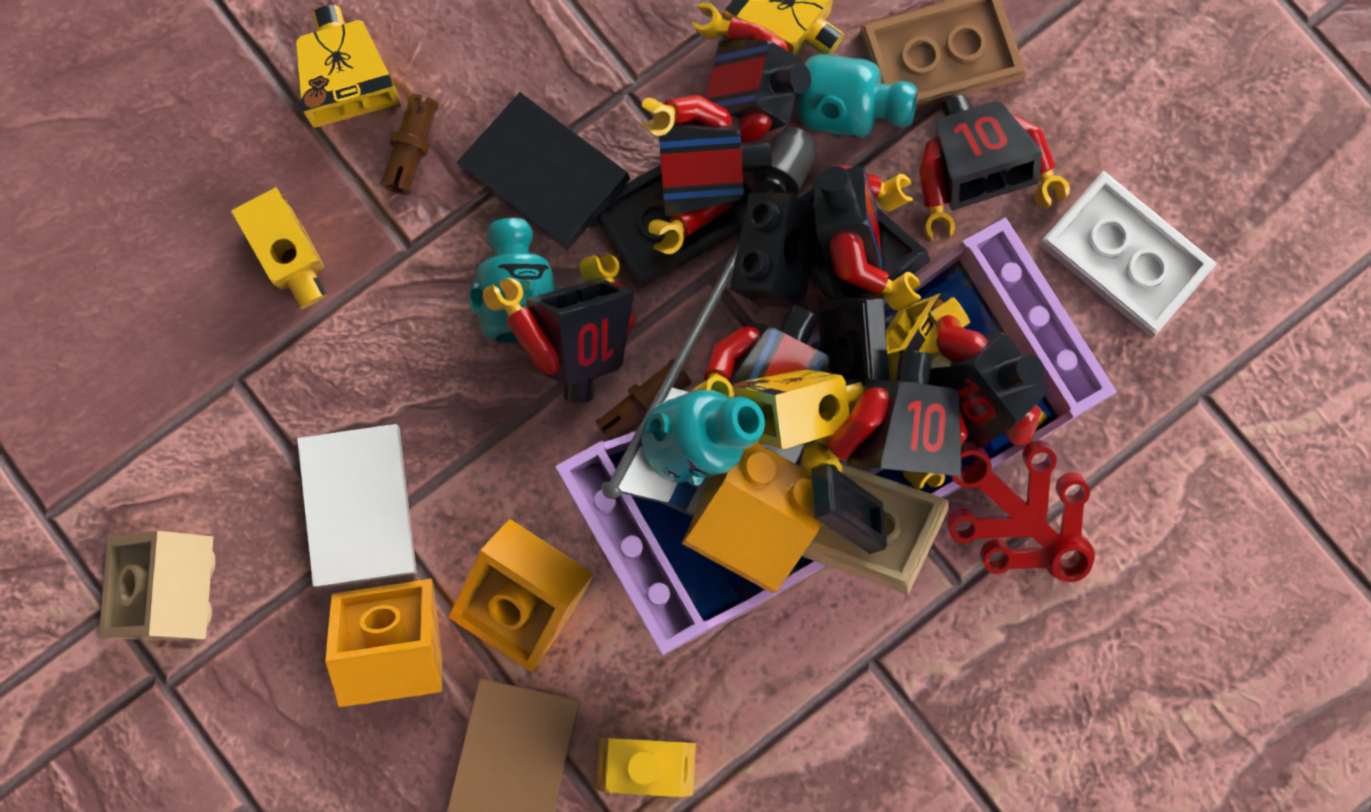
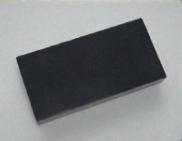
[811,463,887,554]

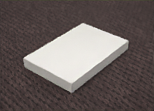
[1039,170,1217,338]
[297,424,417,588]

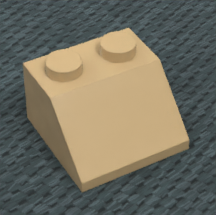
[99,530,215,640]

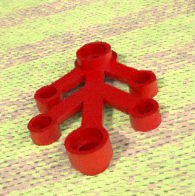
[946,440,1095,582]

